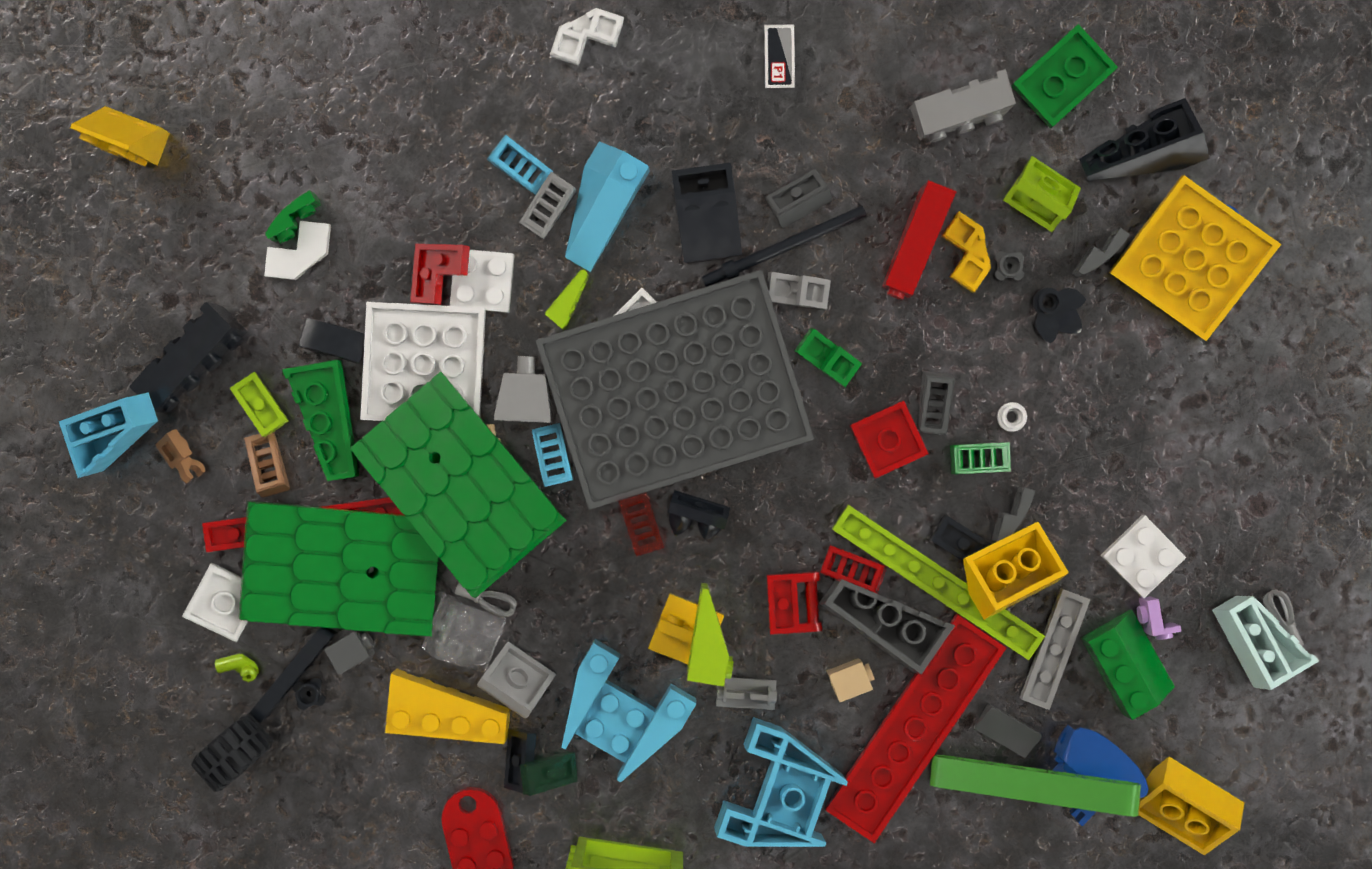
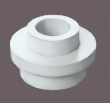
[997,402,1027,432]

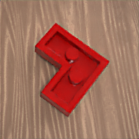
[410,244,470,305]

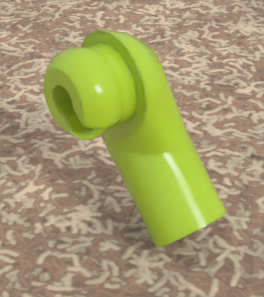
[215,653,259,682]

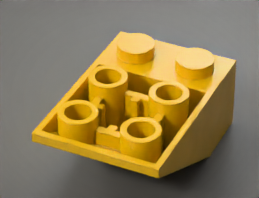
[70,106,170,167]

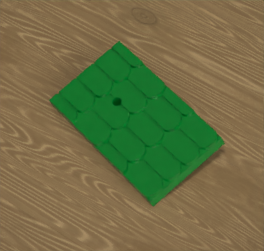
[350,371,567,598]
[238,501,438,637]

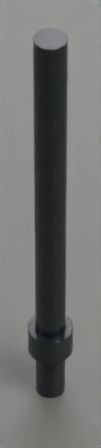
[701,205,866,287]

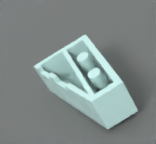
[1212,596,1319,690]

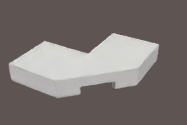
[550,8,624,66]
[264,221,331,280]

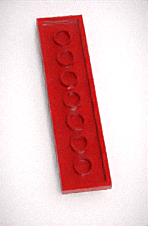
[825,614,1007,843]

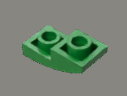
[265,190,322,243]

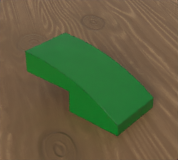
[794,328,862,387]

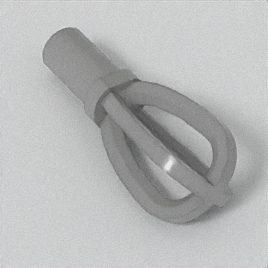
[455,583,517,617]
[1263,589,1304,646]

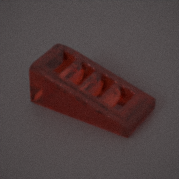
[618,492,664,557]

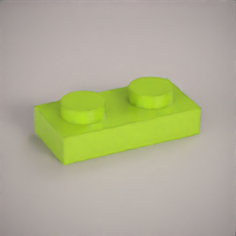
[230,372,289,438]

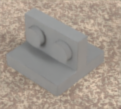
[477,642,556,719]

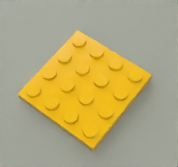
[1109,175,1281,341]

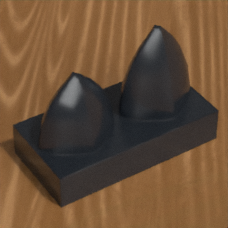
[668,490,730,540]

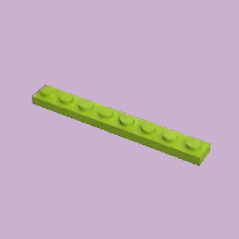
[832,505,1045,660]

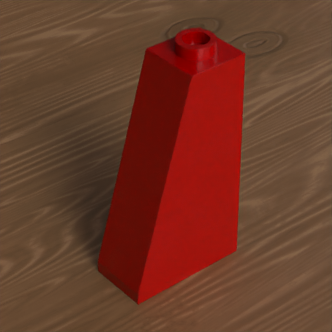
[882,180,957,300]

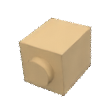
[826,658,875,702]

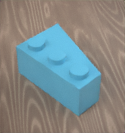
[58,393,158,478]

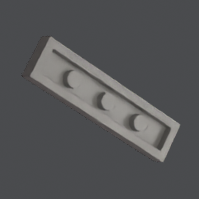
[1019,588,1091,710]

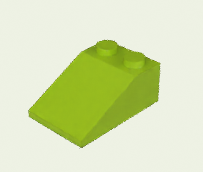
[687,583,734,687]

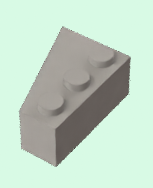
[910,69,1016,143]

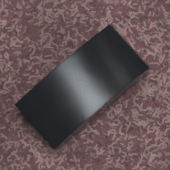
[298,318,365,364]

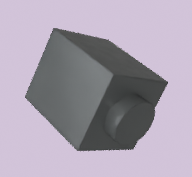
[324,631,375,675]

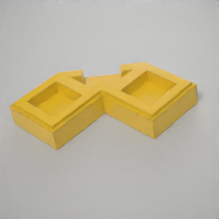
[941,211,991,293]

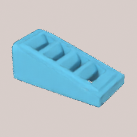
[487,135,553,195]
[532,423,574,487]

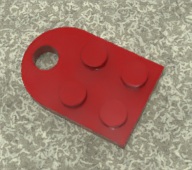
[441,787,515,869]

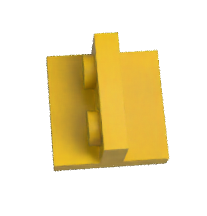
[648,593,724,664]

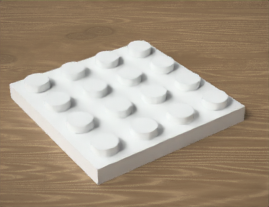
[360,302,486,421]

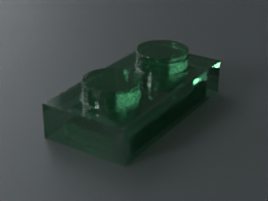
[520,751,578,796]

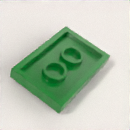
[1011,24,1118,129]

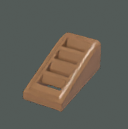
[244,432,290,497]

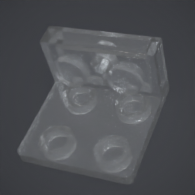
[422,593,506,672]

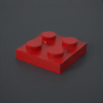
[849,400,929,479]

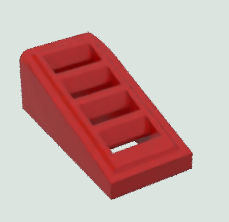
[820,545,887,594]

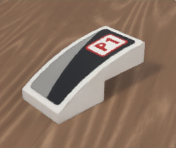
[764,24,795,88]

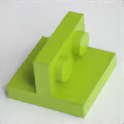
[1003,156,1081,232]

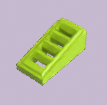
[545,269,589,330]

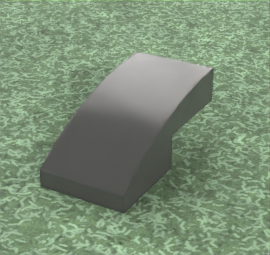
[1071,228,1130,278]
[991,487,1036,542]

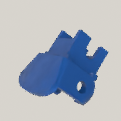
[1052,725,1149,826]

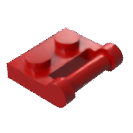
[766,571,823,635]

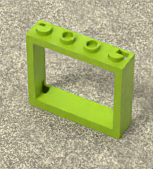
[565,837,683,869]

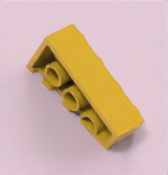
[385,669,511,744]

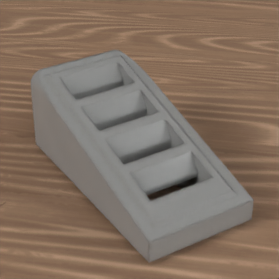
[519,172,576,239]

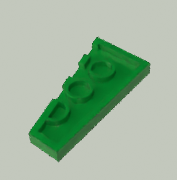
[282,360,359,481]

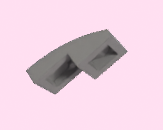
[767,272,831,309]

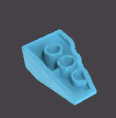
[565,141,650,273]

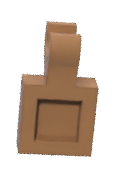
[155,429,206,483]

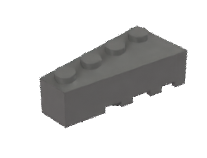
[819,579,955,674]

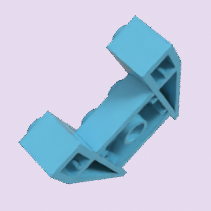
[561,639,696,782]
[714,717,848,847]

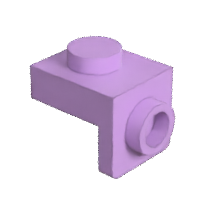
[1137,596,1181,640]

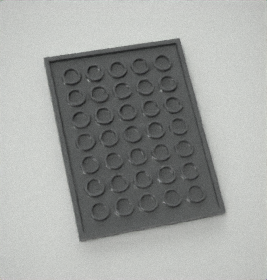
[535,270,814,510]

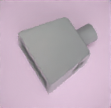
[494,356,553,423]

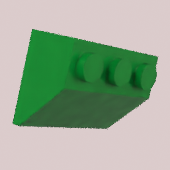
[1080,609,1175,720]

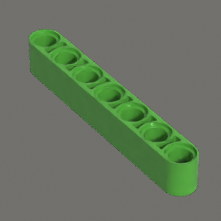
[930,754,1141,817]

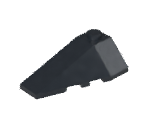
[1079,98,1210,181]

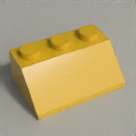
[963,522,1069,620]
[1139,757,1244,855]

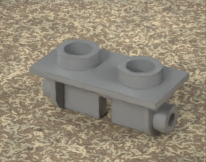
[716,677,777,710]

